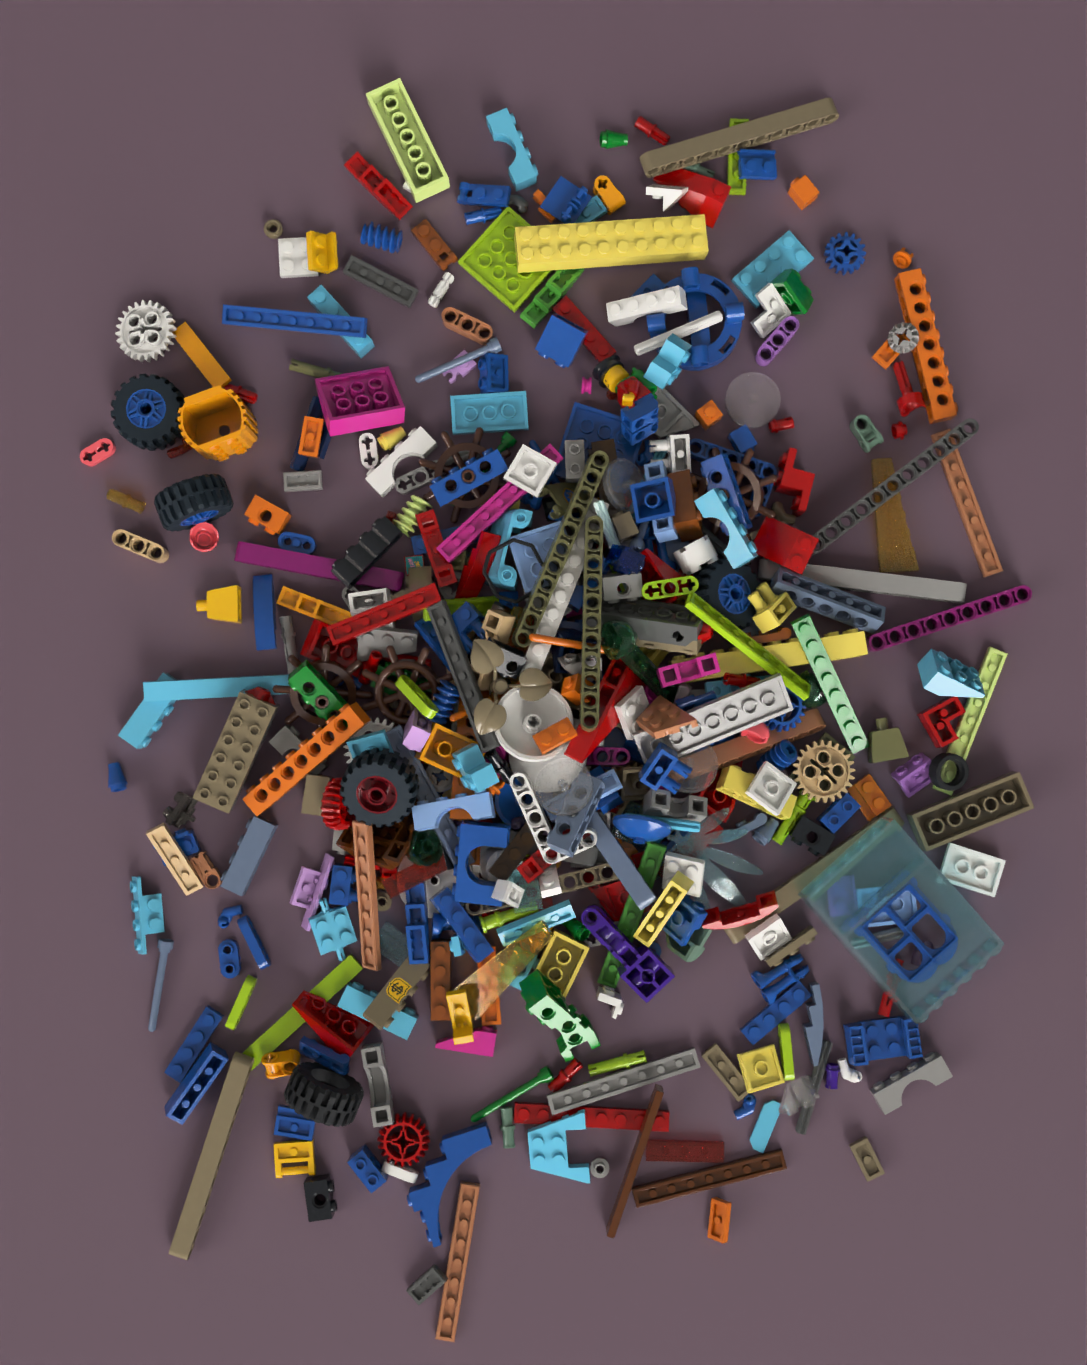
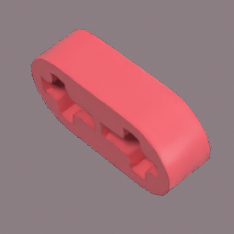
[80,438,116,467]

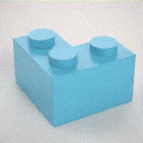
[643,333,692,390]
[452,743,500,793]

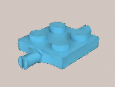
[308,898,357,961]

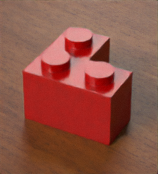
[917,696,966,748]

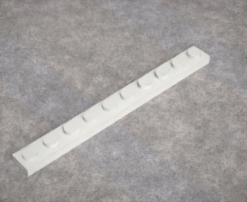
[518,498,609,676]

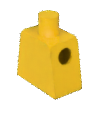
[196,585,242,623]

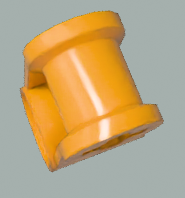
[593,175,626,215]
[261,1049,301,1079]

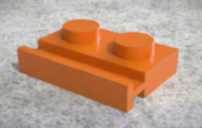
[847,774,892,821]

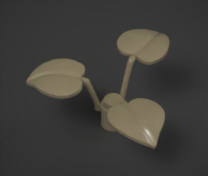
[470,639,553,735]

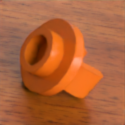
[893,247,914,269]
[485,775,505,796]

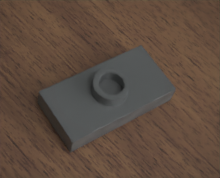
[406,1264,448,1305]

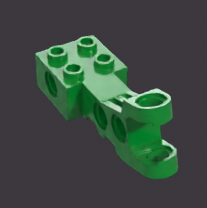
[519,969,601,1062]

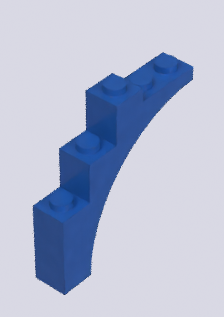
[407,1121,493,1247]

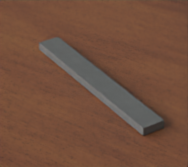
[427,600,501,753]

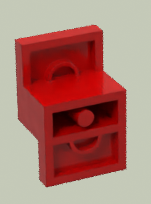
[773,447,815,517]

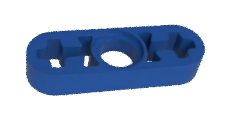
[237,915,271,970]

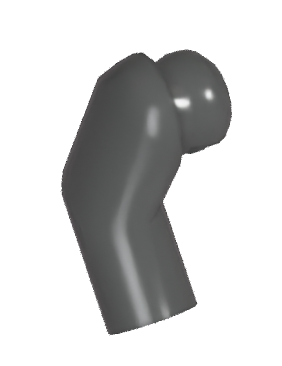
[509,195,529,213]

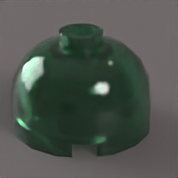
[601,620,637,660]
[799,669,827,708]
[406,829,443,866]

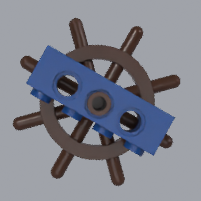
[419,427,511,524]
[691,448,777,540]

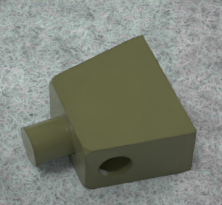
[868,717,909,763]

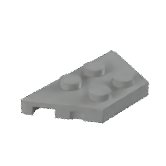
[654,386,700,439]

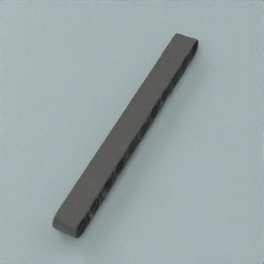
[812,418,979,555]

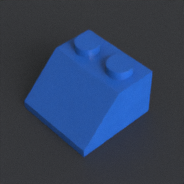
[630,476,676,524]

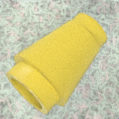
[377,426,407,451]

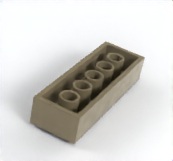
[906,771,1034,852]

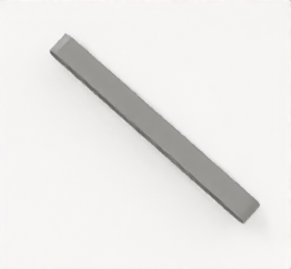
[757,559,967,603]

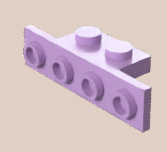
[289,853,335,931]

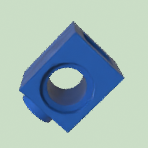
[727,424,757,454]

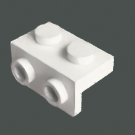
[596,985,624,1019]

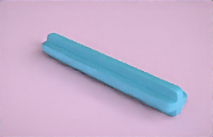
[625,813,701,832]

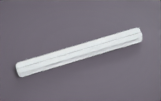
[634,310,723,356]

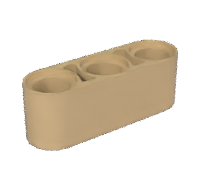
[112,529,169,563]

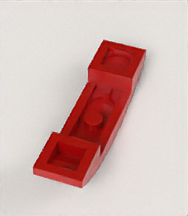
[415,509,458,588]
[516,829,591,884]
[702,891,779,929]

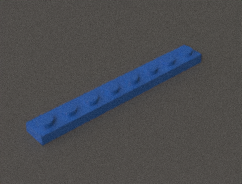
[222,304,368,338]

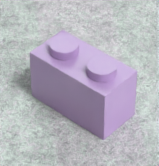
[402,708,432,752]

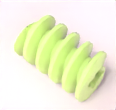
[392,495,433,538]

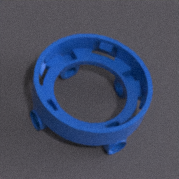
[646,267,744,371]

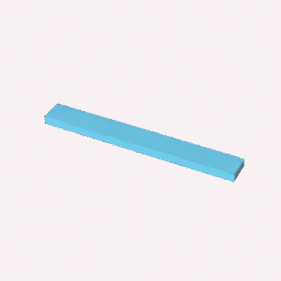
[143,674,290,702]

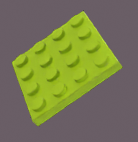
[458,207,553,313]

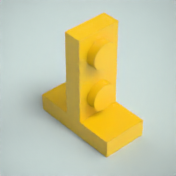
[446,989,474,1045]

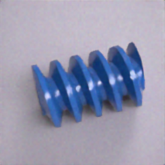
[361,221,403,253]
[424,679,460,724]
[756,740,798,771]

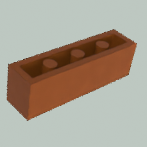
[430,939,452,1021]

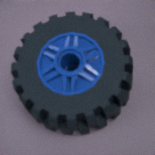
[111,373,185,451]
[154,474,234,532]
[688,558,762,634]

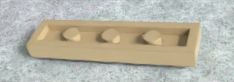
[146,823,204,896]

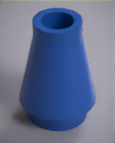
[108,762,128,792]

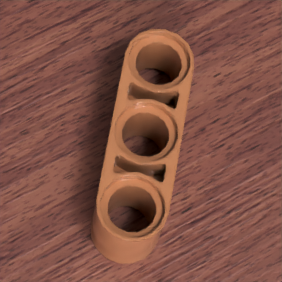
[442,307,493,346]

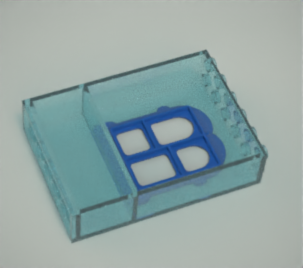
[797,817,1004,1024]

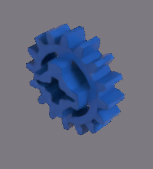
[824,232,866,275]

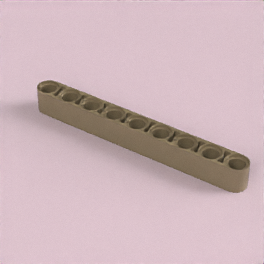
[466,860,635,916]

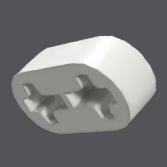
[359,433,379,470]
[381,1159,419,1183]

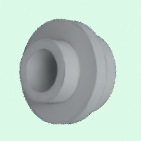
[590,1158,610,1178]

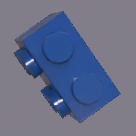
[535,313,588,368]

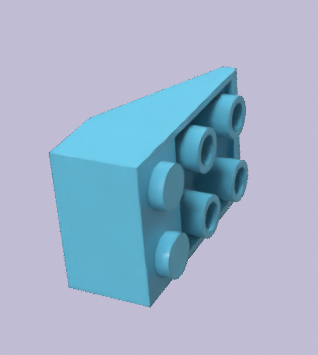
[917,649,985,698]

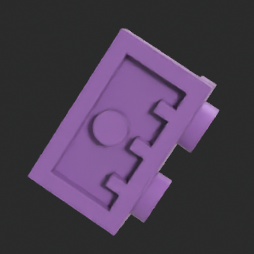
[891,753,931,798]

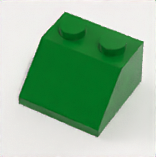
[770,269,814,315]

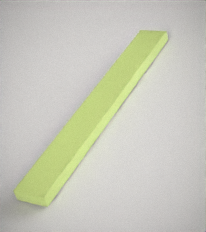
[932,647,1008,796]

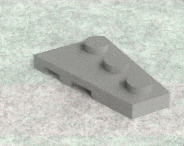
[357,627,418,661]

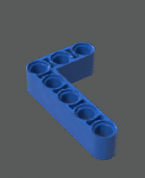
[690,438,777,519]

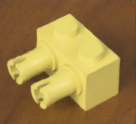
[747,581,797,633]

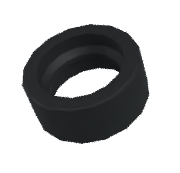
[929,753,969,791]

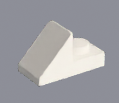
[646,184,688,212]
[491,879,525,908]

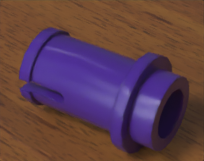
[825,1063,840,1089]

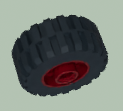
[340,748,419,827]

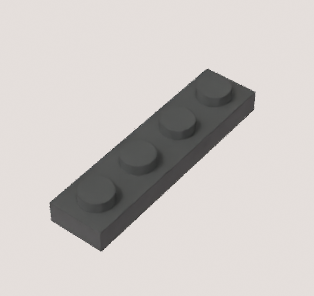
[343,255,419,308]

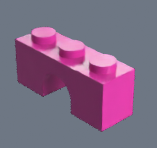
[656,653,721,689]

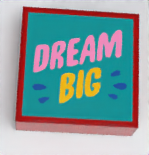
[404,555,425,576]

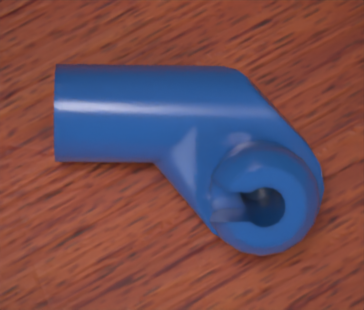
[636,440,654,466]

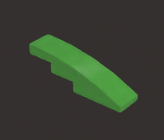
[520,268,585,329]

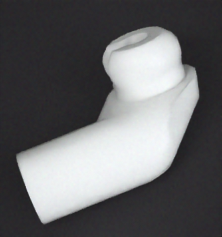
[837,1058,862,1083]

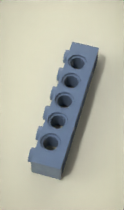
[769,567,886,634]

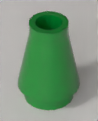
[600,129,628,149]
[562,918,591,942]

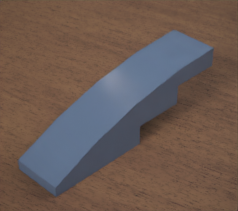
[802,981,824,1066]

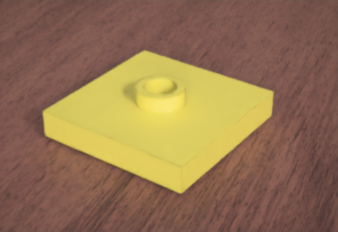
[737,1044,785,1093]

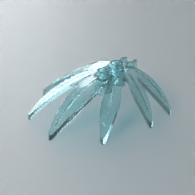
[655,808,763,910]

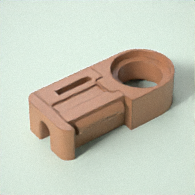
[190,851,223,889]

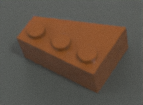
[667,469,704,542]

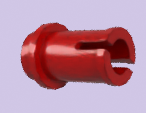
[768,416,794,434]

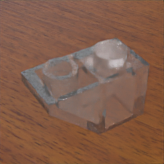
[779,1075,820,1116]

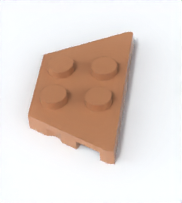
[636,695,699,739]

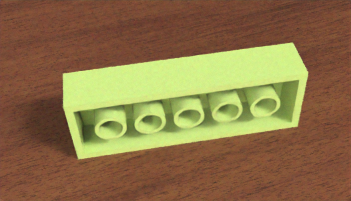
[366,78,450,203]

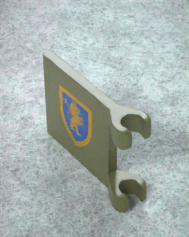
[538,482,587,519]

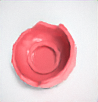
[190,522,219,552]
[741,722,770,744]

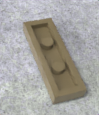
[764,925,818,967]
[701,1043,749,1102]

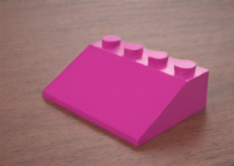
[315,366,405,437]

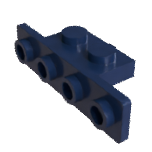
[290,396,332,471]

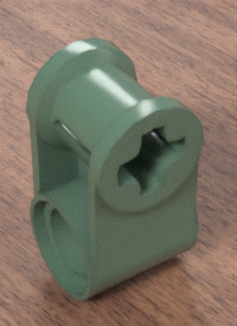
[850,415,884,453]

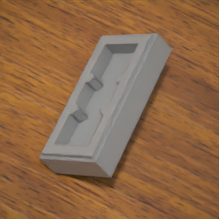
[283,470,323,492]

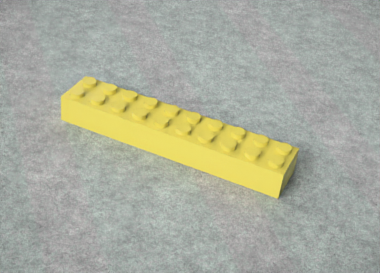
[514,214,709,273]
[668,628,868,685]

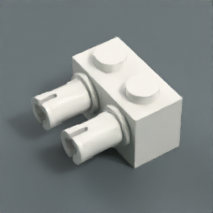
[649,434,691,474]

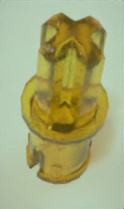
[106,489,146,514]

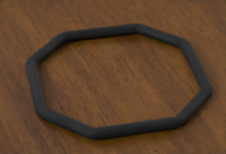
[482,538,544,603]

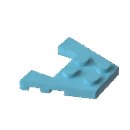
[528,1109,590,1183]

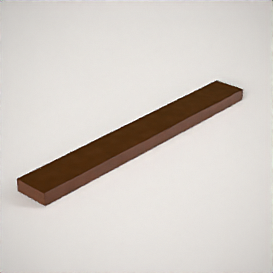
[606,1084,664,1238]
[632,1148,787,1208]

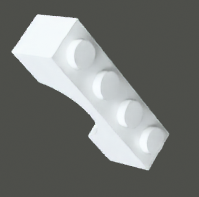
[606,285,688,327]
[365,426,438,498]

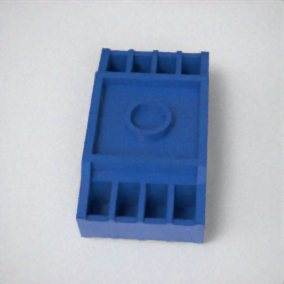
[843,1015,923,1066]

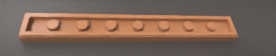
[931,429,1003,578]
[352,819,382,971]
[435,1181,480,1342]

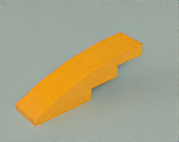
[172,321,232,387]
[276,586,351,625]

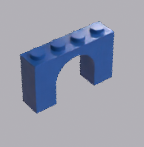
[452,820,511,907]

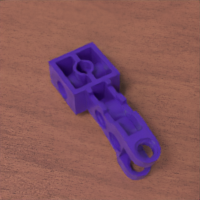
[581,904,675,1003]

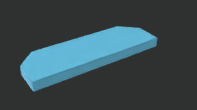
[749,1100,783,1153]

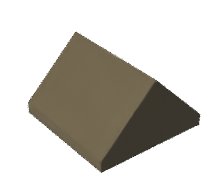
[617,767,651,801]

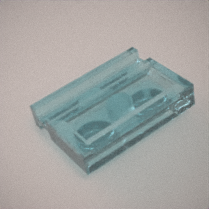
[509,872,544,914]
[379,921,408,967]

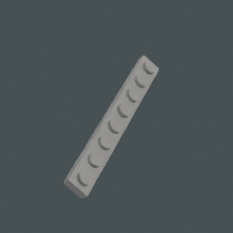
[546,1047,701,1115]

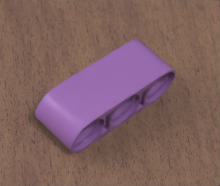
[755,316,799,366]

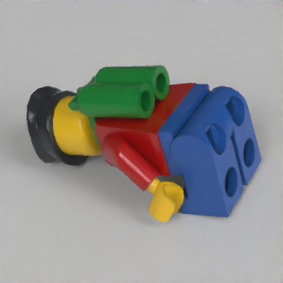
[592,355,659,446]

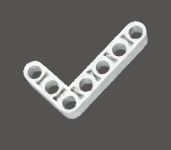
[510,771,597,864]

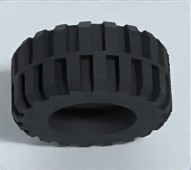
[284,1062,364,1127]

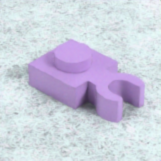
[442,350,477,384]

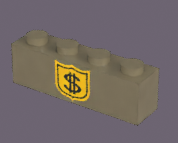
[363,957,431,1030]

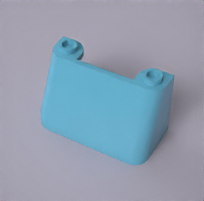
[484,509,533,591]

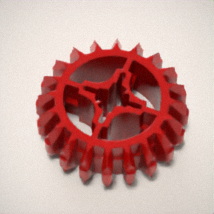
[320,777,355,831]
[377,1112,430,1167]

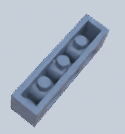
[547,772,606,858]

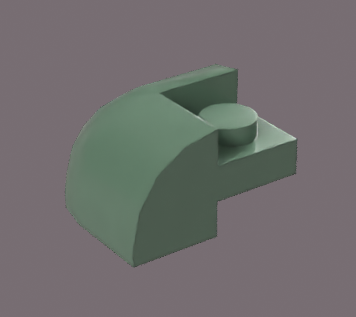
[664,925,712,962]

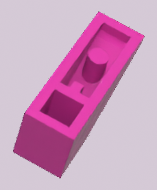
[435,1025,497,1057]

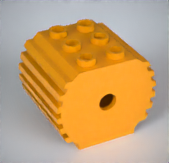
[177,385,258,461]

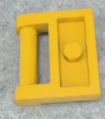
[273,1140,316,1178]

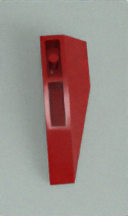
[564,656,646,763]

